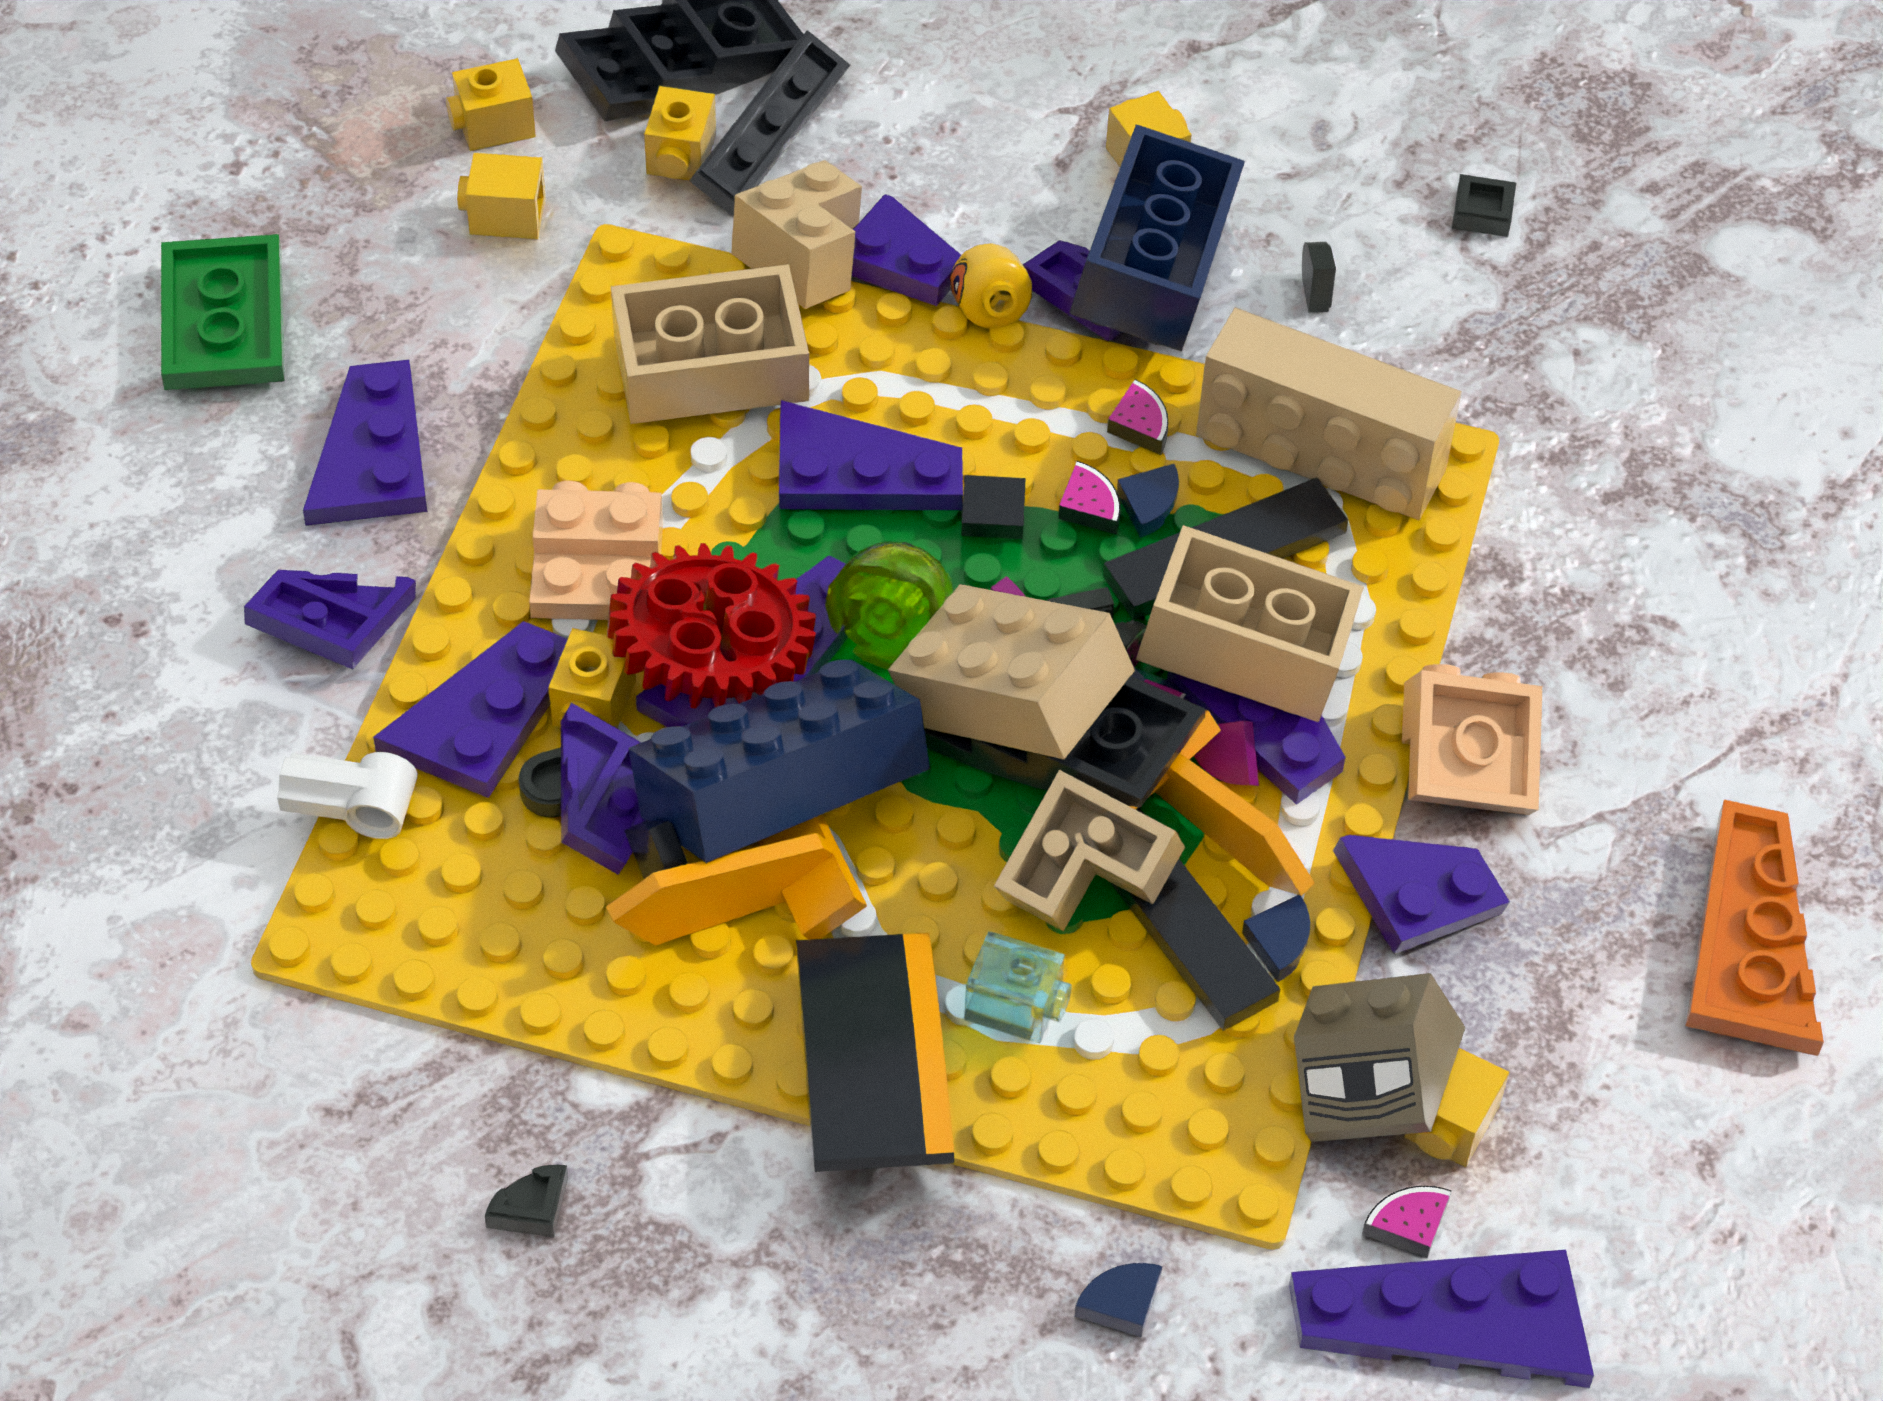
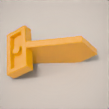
[1129,710,1315,896]
[606,815,867,946]

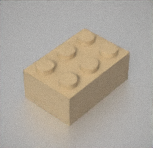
[611,264,809,424]
[1136,525,1364,722]
[888,584,1135,759]

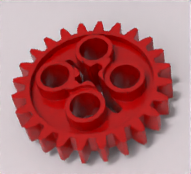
[607,543,816,709]

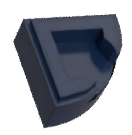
[1117,464,1179,538]
[1242,895,1310,982]
[1074,1263,1163,1337]

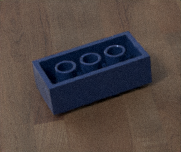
[1069,124,1245,352]
[628,659,930,863]

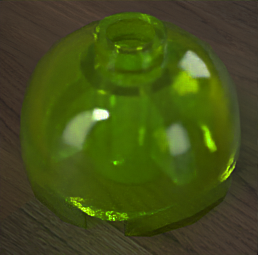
[825,541,954,669]

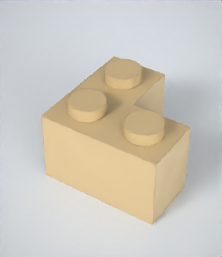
[731,160,862,309]
[994,770,1185,931]

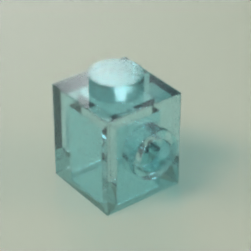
[964,930,1072,1044]

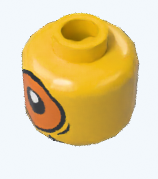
[950,243,1032,329]

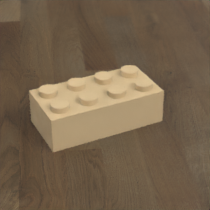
[1196,307,1462,520]

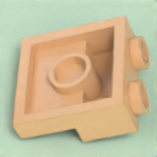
[529,481,663,620]
[1402,664,1543,815]

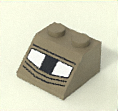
[1294,973,1466,1142]

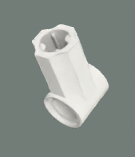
[277,752,418,839]

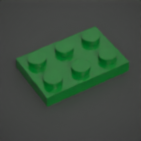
[161,234,285,390]

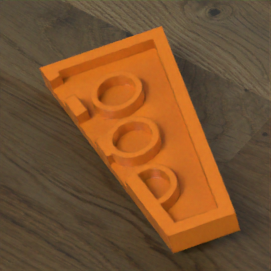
[1685,799,1824,1056]

